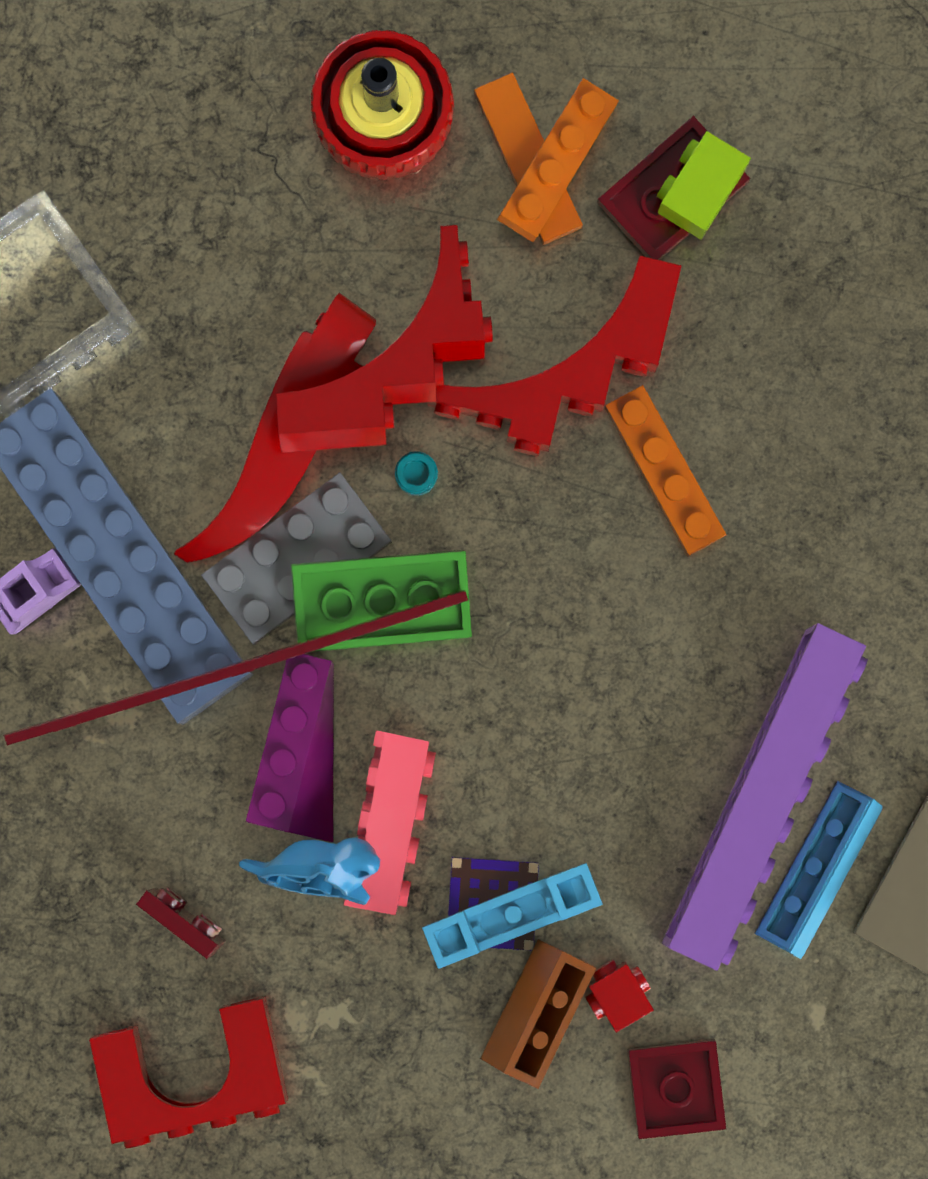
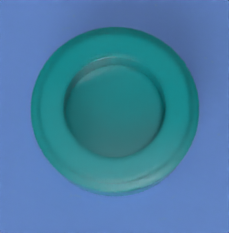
[395,451,438,496]

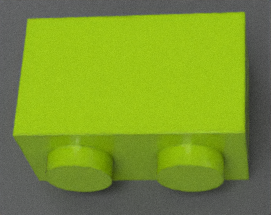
[656,131,751,240]

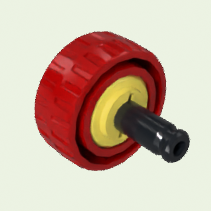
[311,30,454,180]

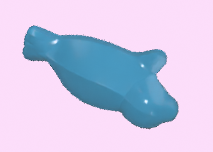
[239,837,380,905]

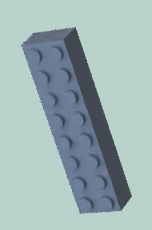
[0,388,254,725]

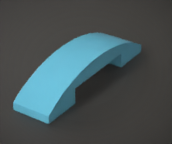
[422,863,603,969]

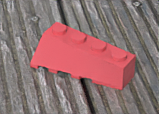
[344,730,436,915]

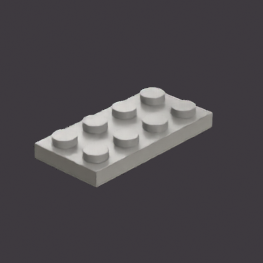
[201,472,392,645]

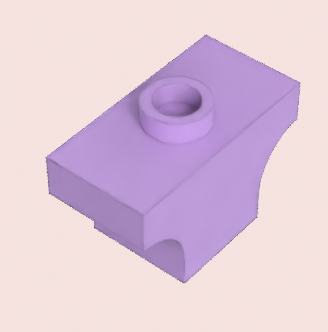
[0,548,81,635]

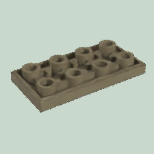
[853,795,928,975]

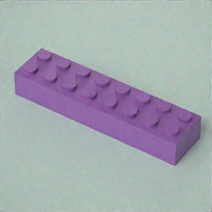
[662,623,868,971]

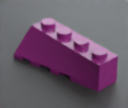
[245,654,334,843]

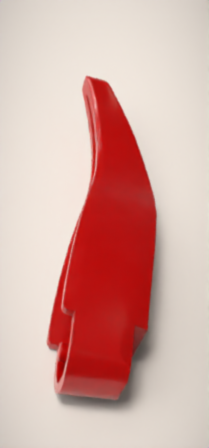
[173,292,376,563]

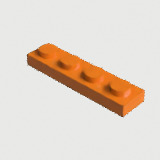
[497,78,619,242]
[605,385,727,557]

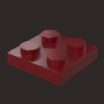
[136,887,226,959]
[627,1039,727,1139]

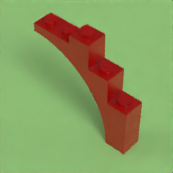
[276,225,493,452]
[427,256,682,456]

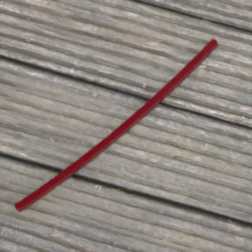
[3,590,468,746]

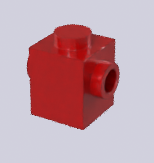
[585,959,654,1033]

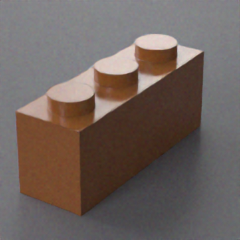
[480,939,596,1089]

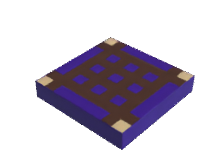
[448,857,539,951]

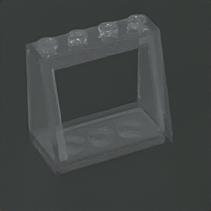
[0,189,136,419]

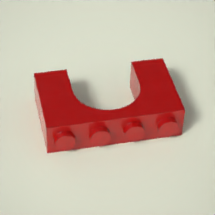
[89,996,288,1149]

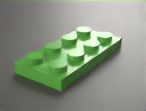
[291,550,472,652]

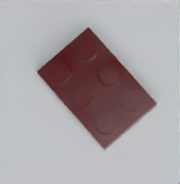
[597,115,751,260]

